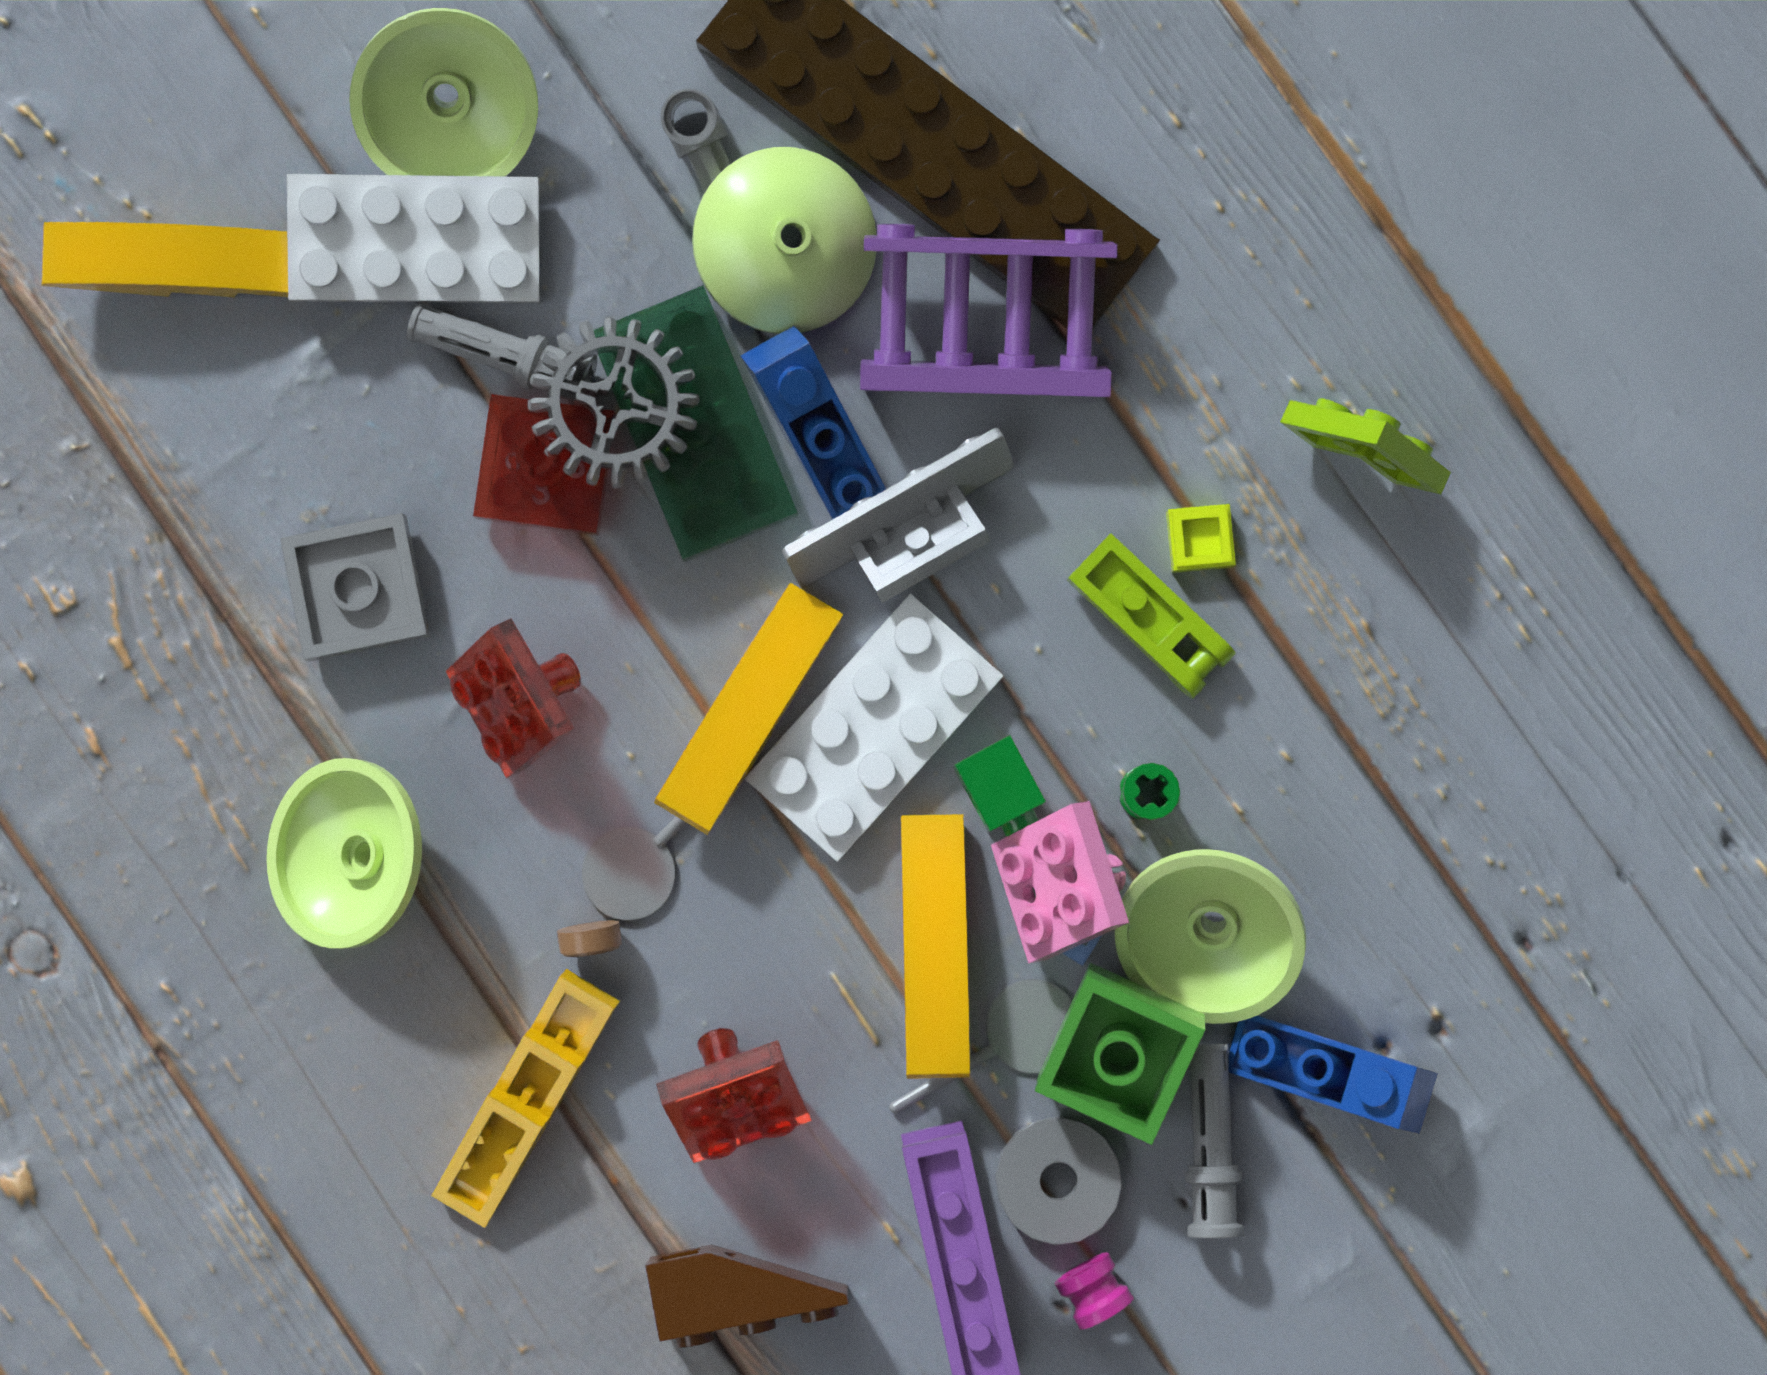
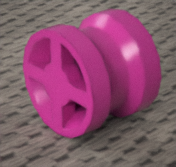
[1054,1252,1134,1330]

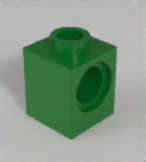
[953,735,1046,837]

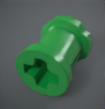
[1119,763,1180,820]

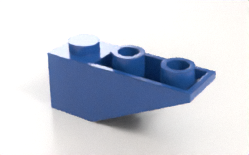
[740,326,886,520]
[1228,1016,1438,1134]

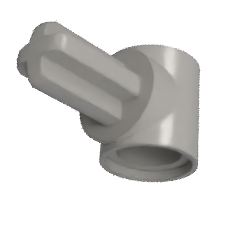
[661,89,731,193]

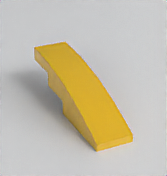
[41,222,288,298]
[654,582,843,835]
[901,814,970,1079]
[431,969,620,1228]

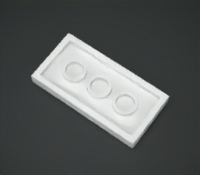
[287,174,540,303]
[744,593,1003,862]

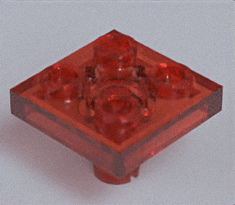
[473,394,616,536]
[445,618,581,779]
[656,1028,812,1163]

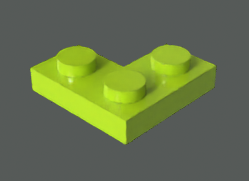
[1280,398,1451,495]

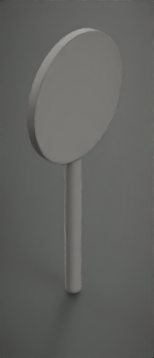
[582,817,686,920]
[889,979,1072,1114]

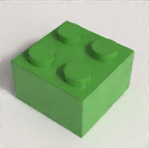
[1034,962,1205,1145]

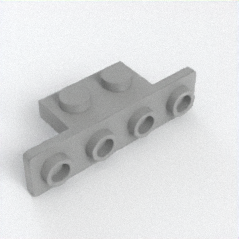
[782,428,1014,603]

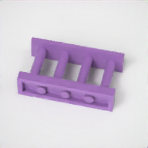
[860,224,1117,397]
[901,1120,1020,1375]

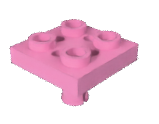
[991,801,1129,964]

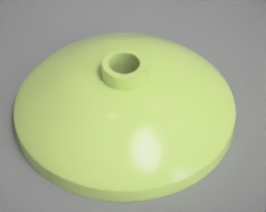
[349,8,538,176]
[692,147,877,334]
[267,758,422,949]
[1115,849,1306,1024]

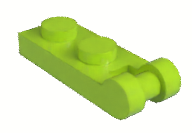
[1067,533,1236,699]

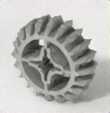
[528,316,699,489]

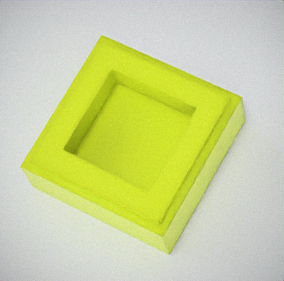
[1166,504,1236,573]

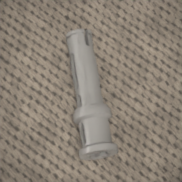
[407,302,598,407]
[1185,1044,1244,1238]

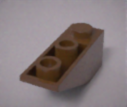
[645,1244,849,1348]

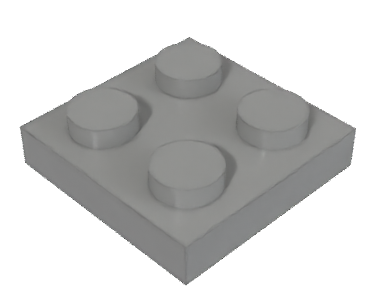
[280,513,430,662]

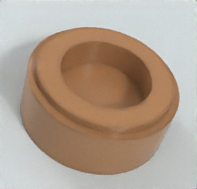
[557,920,622,957]

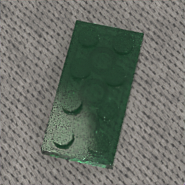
[594,285,799,562]

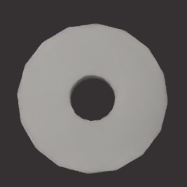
[995,1116,1122,1245]

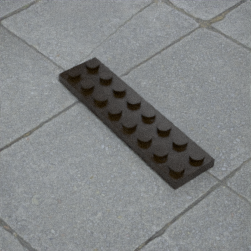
[696,0,1160,330]

